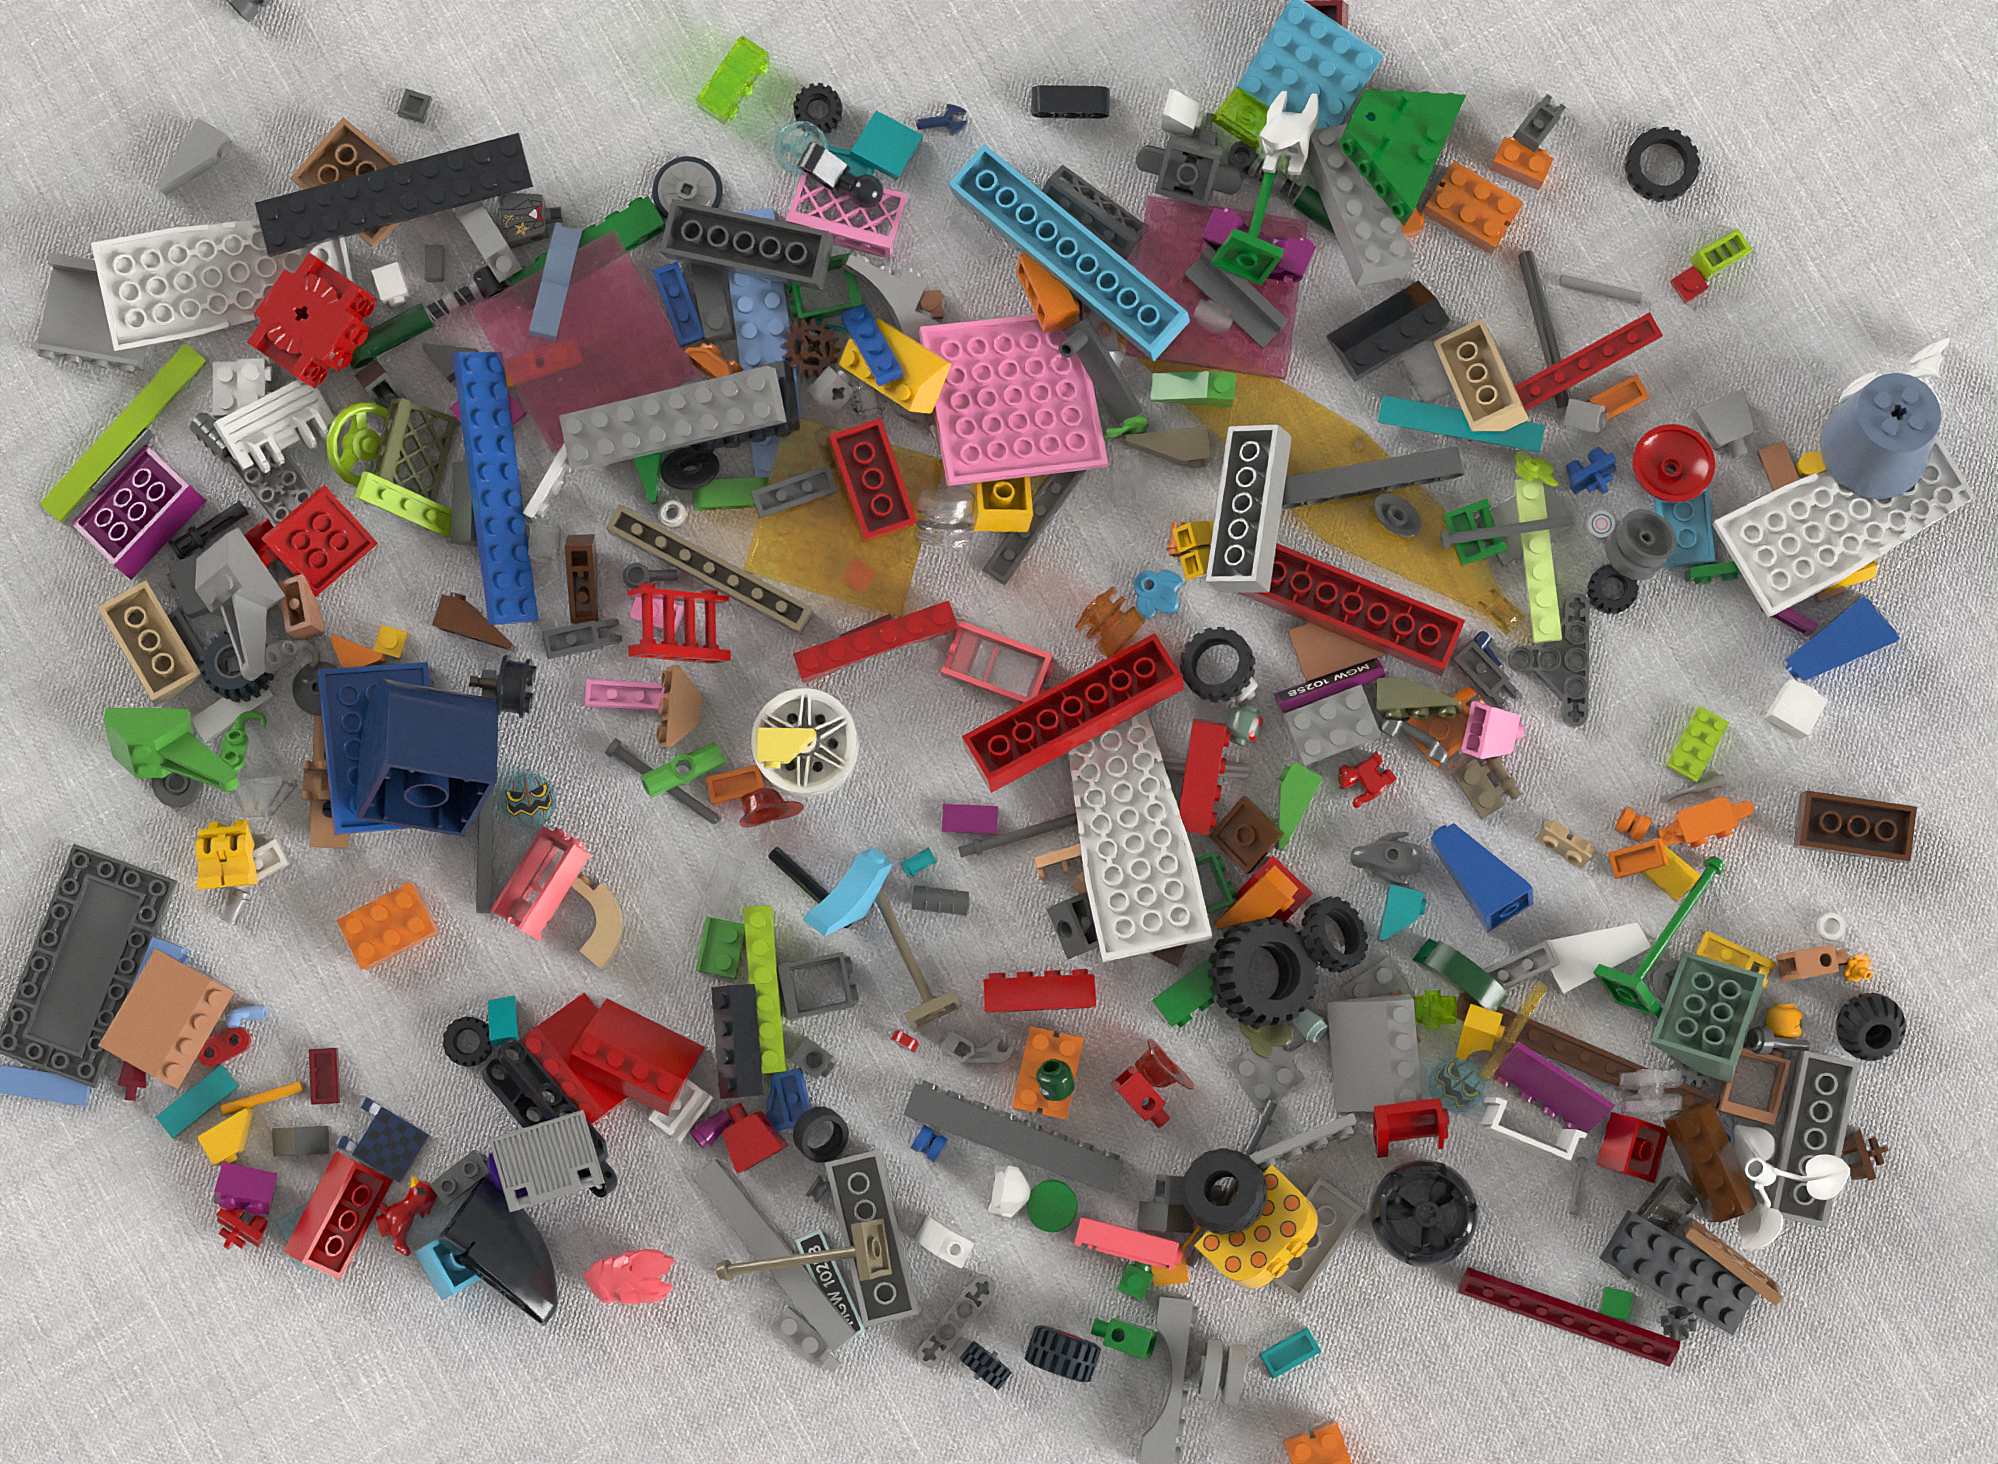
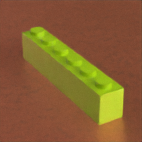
[743,905,787,1074]

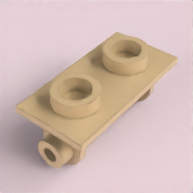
[1535,819,1595,869]

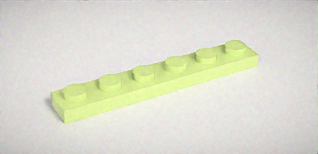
[1514,478,1562,643]

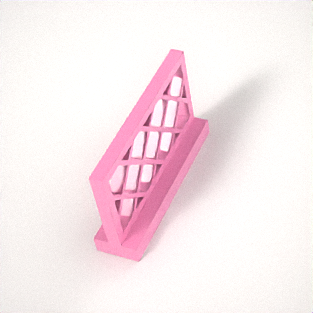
[786,171,908,259]

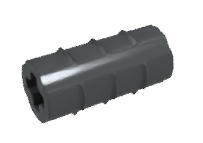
[190,413,234,462]
[912,885,969,916]

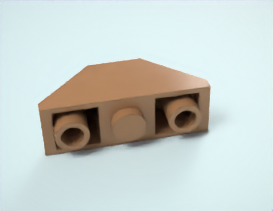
[656,665,703,749]

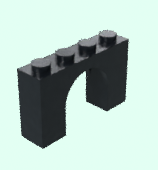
[682,360,800,454]

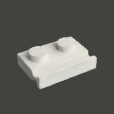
[648,1079,714,1143]

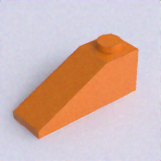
[1016,253,1080,333]
[1214,865,1298,928]

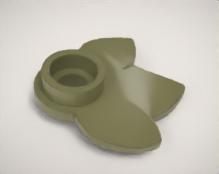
[1240,1023,1293,1059]

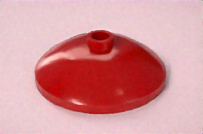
[1632,424,1715,503]

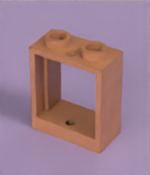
[1715,1043,1791,1125]

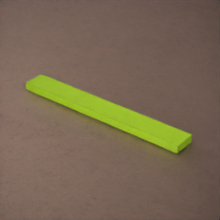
[39,342,207,523]

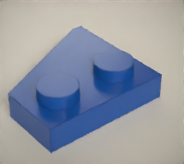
[766,1068,812,1131]

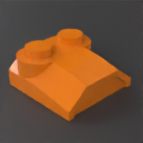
[685,342,744,379]

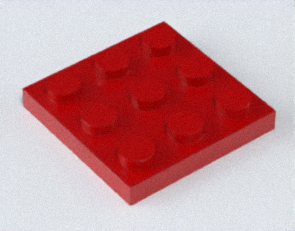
[262,484,378,597]

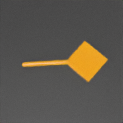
[1151,1225,1202,1286]

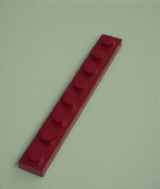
[1457,1267,1680,1367]

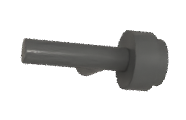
[1746,1026,1810,1055]

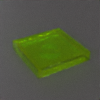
[1211,87,1270,150]

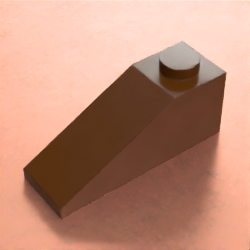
[565,534,598,623]
[432,592,516,652]

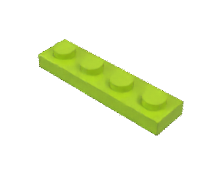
[354,472,452,538]

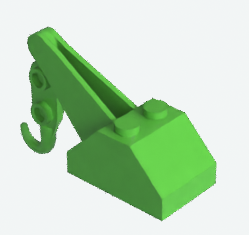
[103,708,267,792]

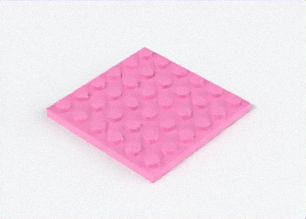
[918,315,1108,486]

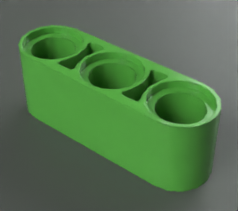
[693,477,771,511]

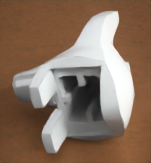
[1259,91,1320,175]

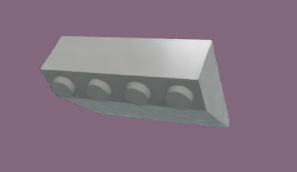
[1326,993,1422,1112]

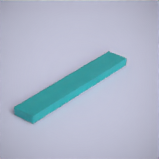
[1377,395,1545,453]

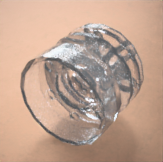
[916,488,975,547]

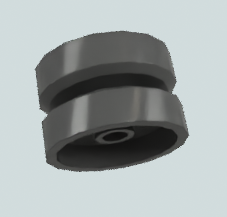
[1604,509,1677,581]

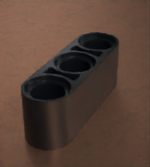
[1031,85,1110,119]

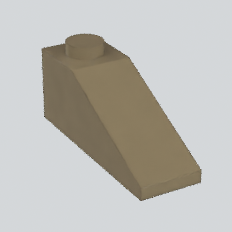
[1125,426,1211,469]

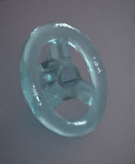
[774,121,828,175]

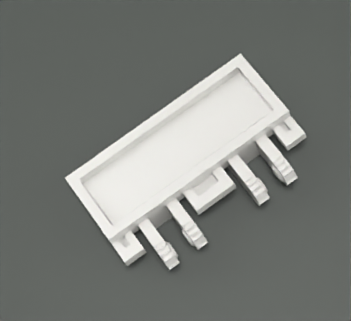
[213,379,335,473]

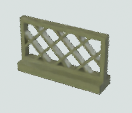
[364,398,457,507]

